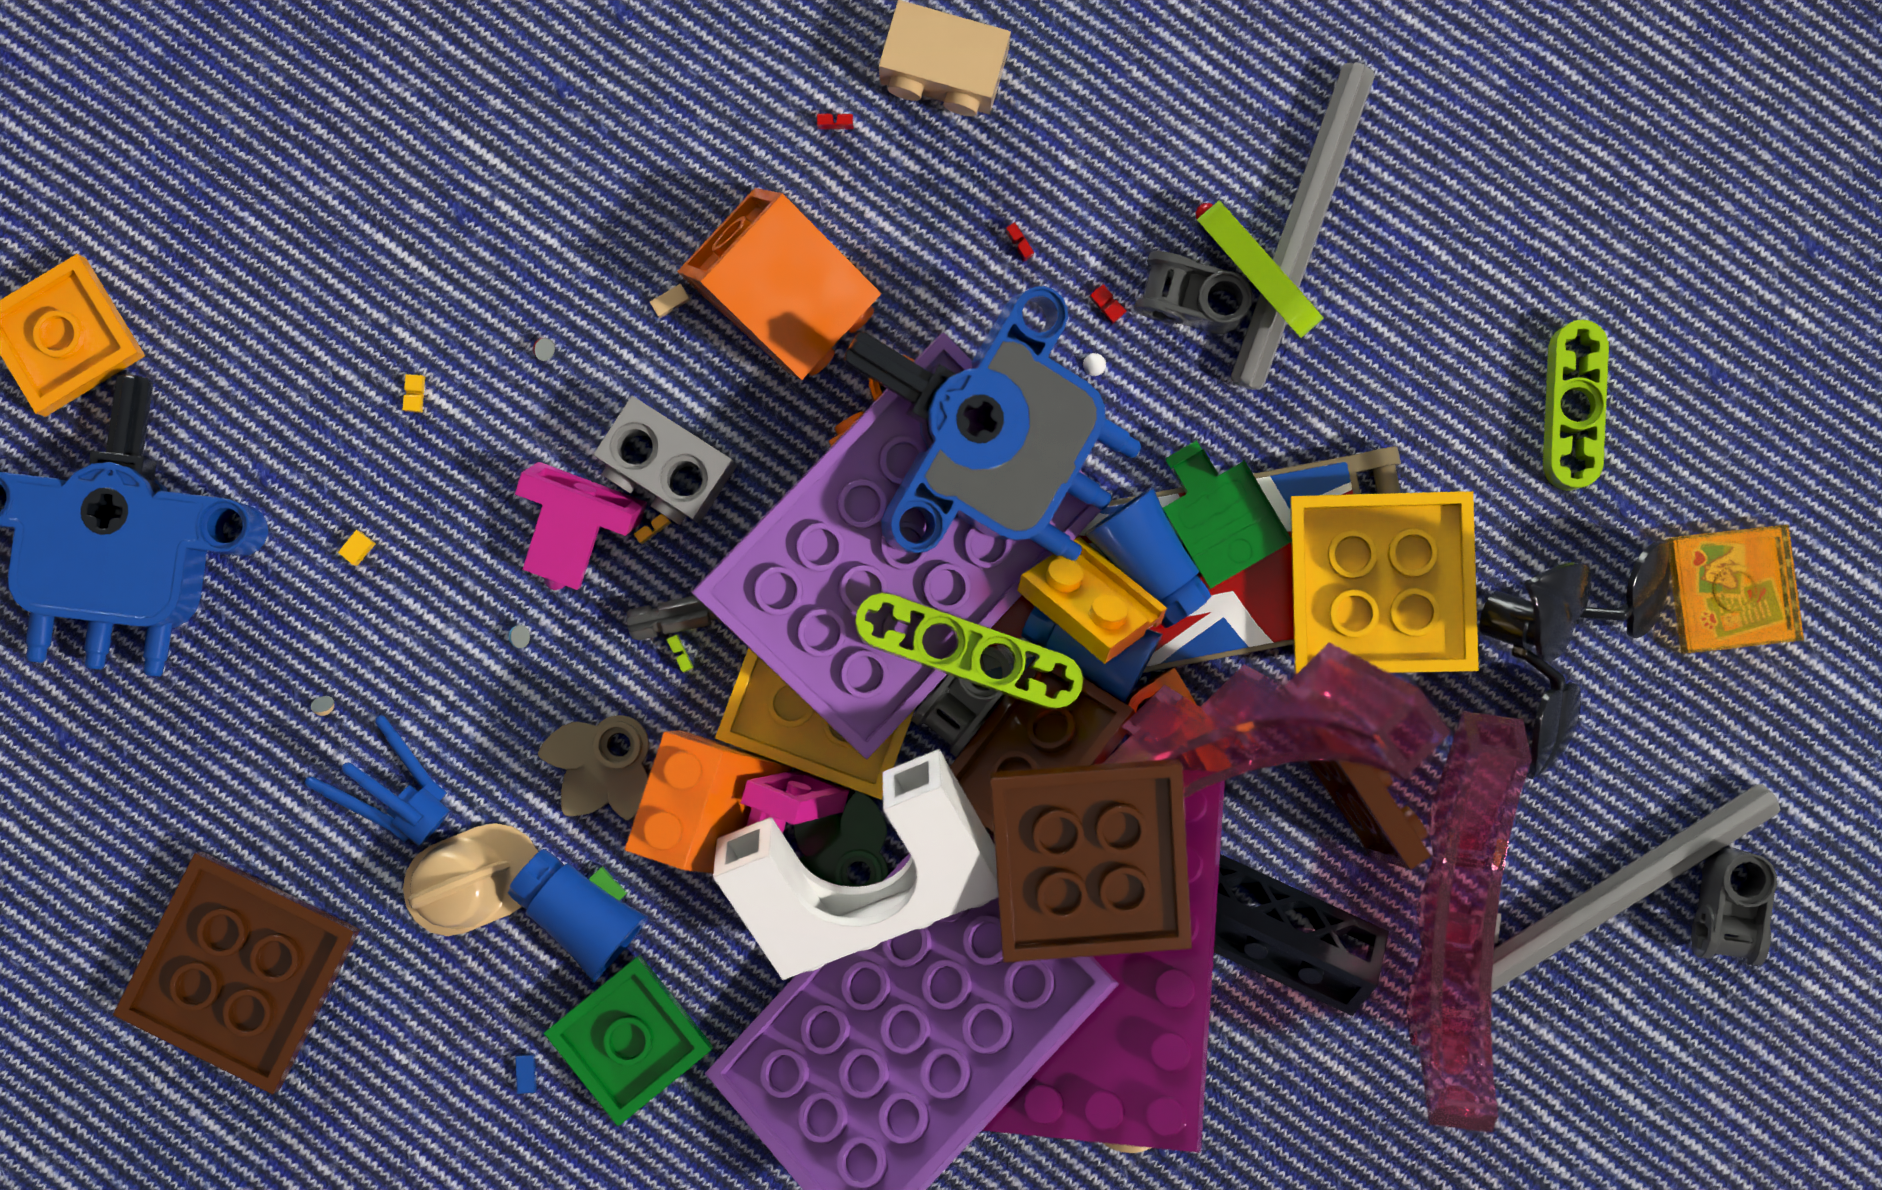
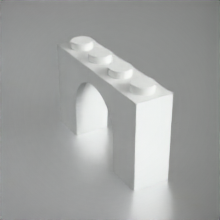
[713,749,998,980]

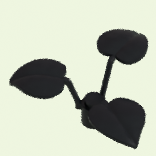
[1480,541,1670,780]

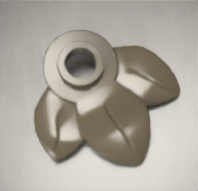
[538,715,649,820]

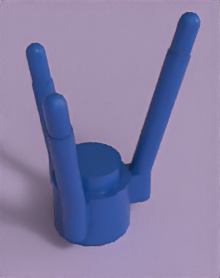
[305,715,451,847]

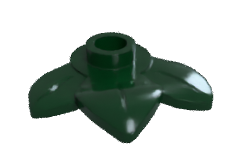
[793,792,888,887]

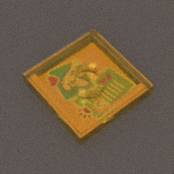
[1666,524,1804,654]

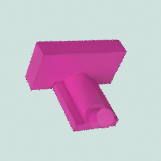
[515,462,647,590]
[741,770,850,834]

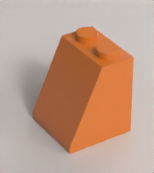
[677,188,882,380]
[624,730,792,874]

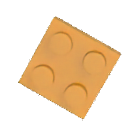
[0,254,145,417]

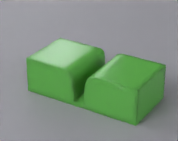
[589,866,628,901]

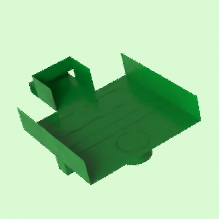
[1162,440,1292,590]

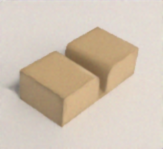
[650,283,690,318]

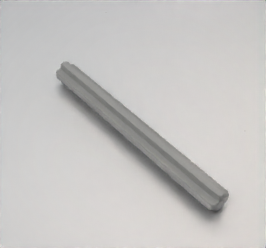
[1231,62,1375,390]
[1469,784,1780,993]

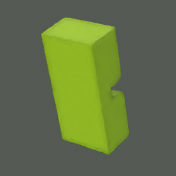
[667,635,694,673]

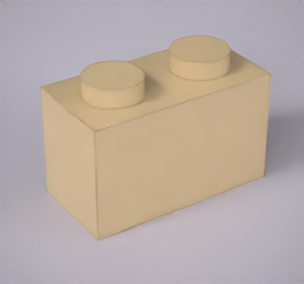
[879,0,1011,116]

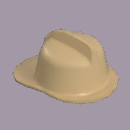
[403,823,538,936]

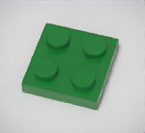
[544,955,714,1127]

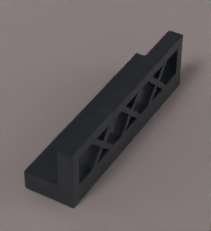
[1214,854,1389,1016]

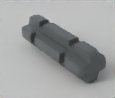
[626,596,722,640]

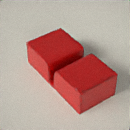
[817,114,854,129]
[1005,222,1034,262]
[1089,284,1127,324]

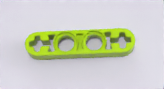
[855,593,1083,709]

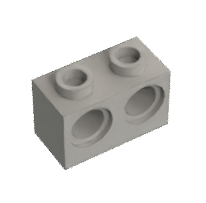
[593,396,737,525]

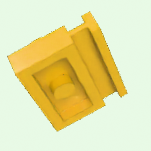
[1017,537,1167,664]

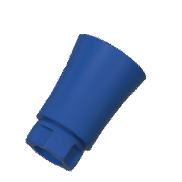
[1084,487,1212,628]
[1021,606,1163,703]
[507,849,648,982]

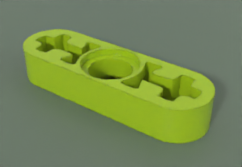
[1197,200,1324,338]
[1543,320,1609,491]

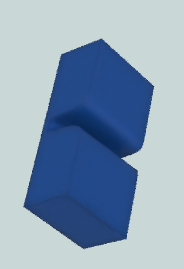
[515,1054,537,1094]

